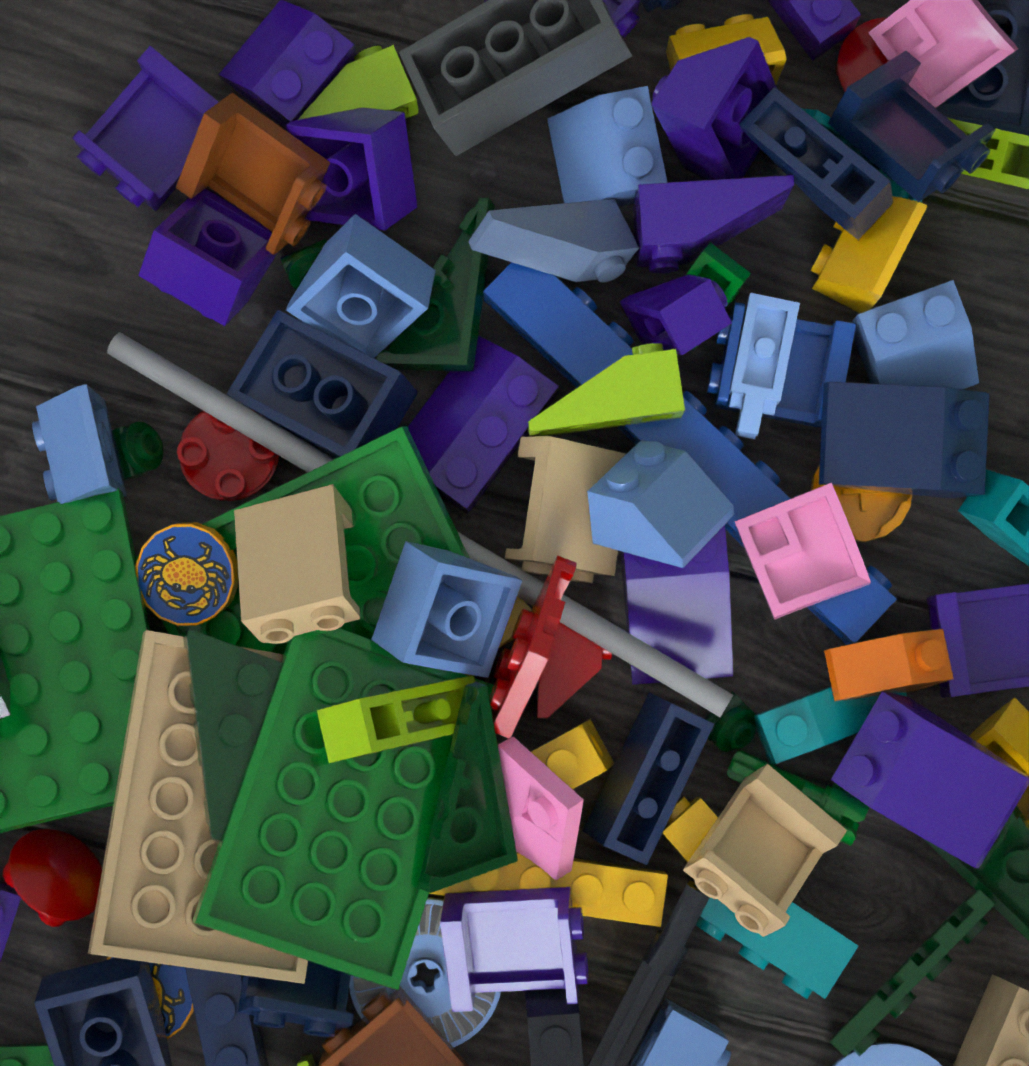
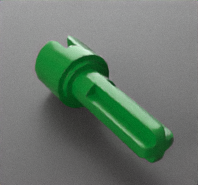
[727,750,869,846]

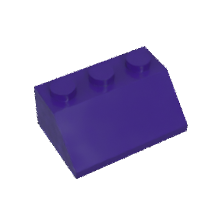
[651,37,777,180]
[407,335,559,515]

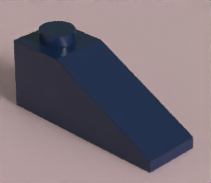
[739,87,893,240]

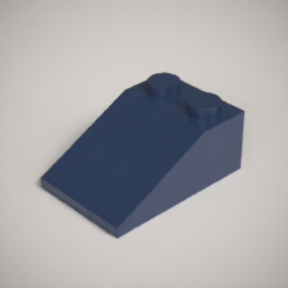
[936,0,1029,136]
[226,310,418,459]
[819,382,990,499]
[34,958,172,1066]

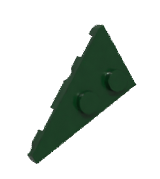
[377,198,495,371]
[183,629,282,842]
[419,682,518,893]

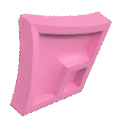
[868,0,1018,108]
[735,483,871,620]
[498,736,584,880]

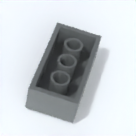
[399,0,632,156]

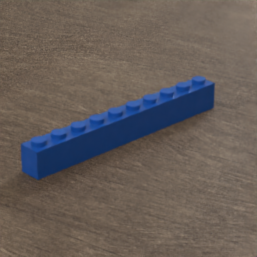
[483,262,897,645]

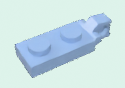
[729,293,800,440]

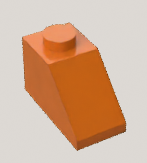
[824,629,954,701]

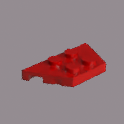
[489,555,577,738]

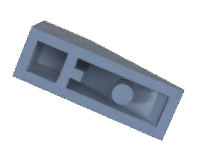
[468,199,639,282]

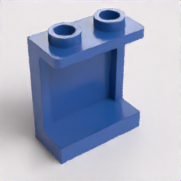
[707,302,856,428]

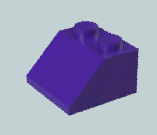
[218,0,357,130]
[286,107,418,231]
[138,189,279,326]

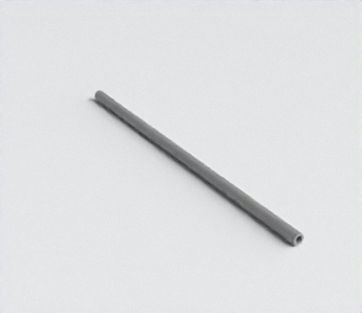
[107,332,733,717]

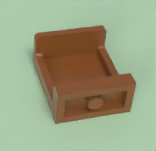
[176,93,330,255]
[319,987,469,1066]

